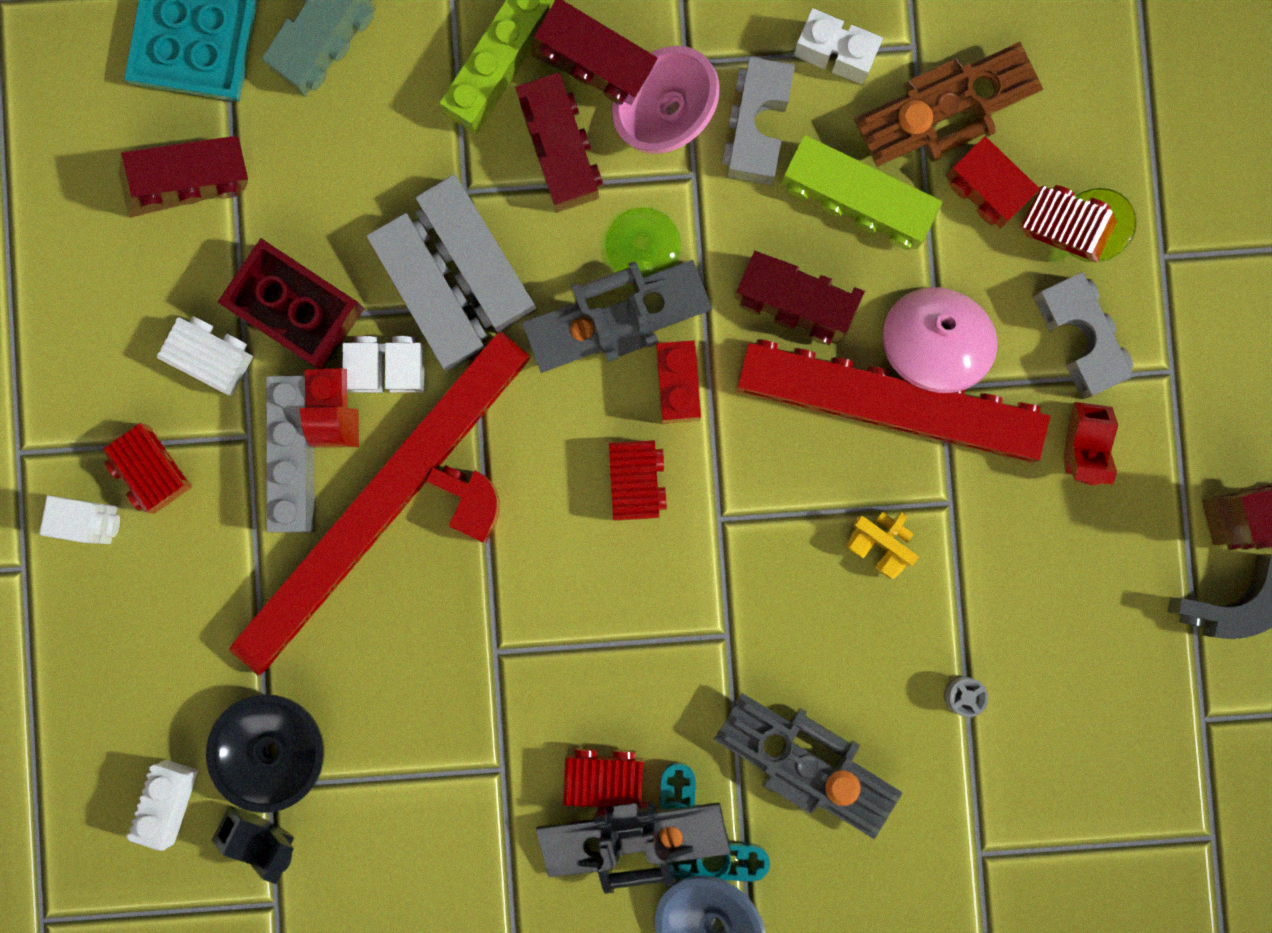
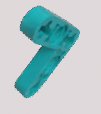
[658,762,770,882]

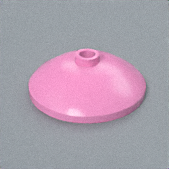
[612,46,720,154]
[882,287,997,393]

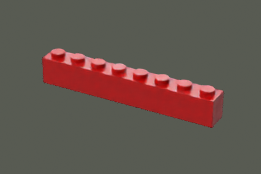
[736,339,1051,463]

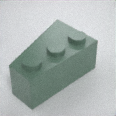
[262,0,375,96]

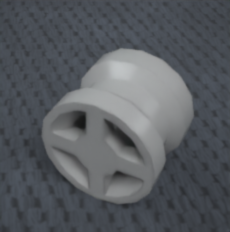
[944,677,988,717]

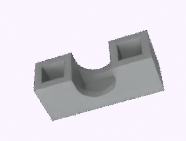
[722,57,795,185]
[1033,272,1134,399]

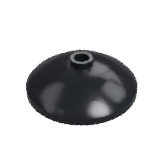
[206,694,325,813]

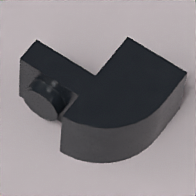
[211,805,294,884]

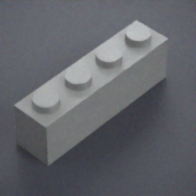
[415,174,537,333]
[367,213,488,373]
[266,376,315,533]

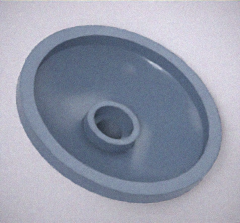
[655,875,766,933]

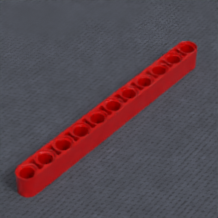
[228,332,531,676]

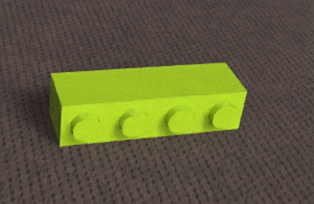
[439,0,555,135]
[781,135,943,250]

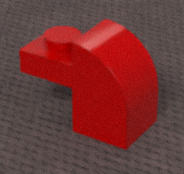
[300,368,359,448]
[1064,402,1119,485]
[426,465,500,543]

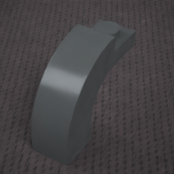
[1168,554,1272,639]

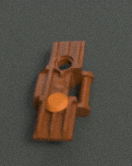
[854,42,1043,167]

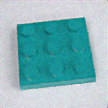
[124,0,258,102]

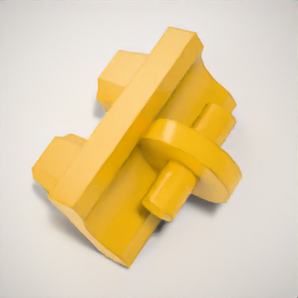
[845,511,919,579]

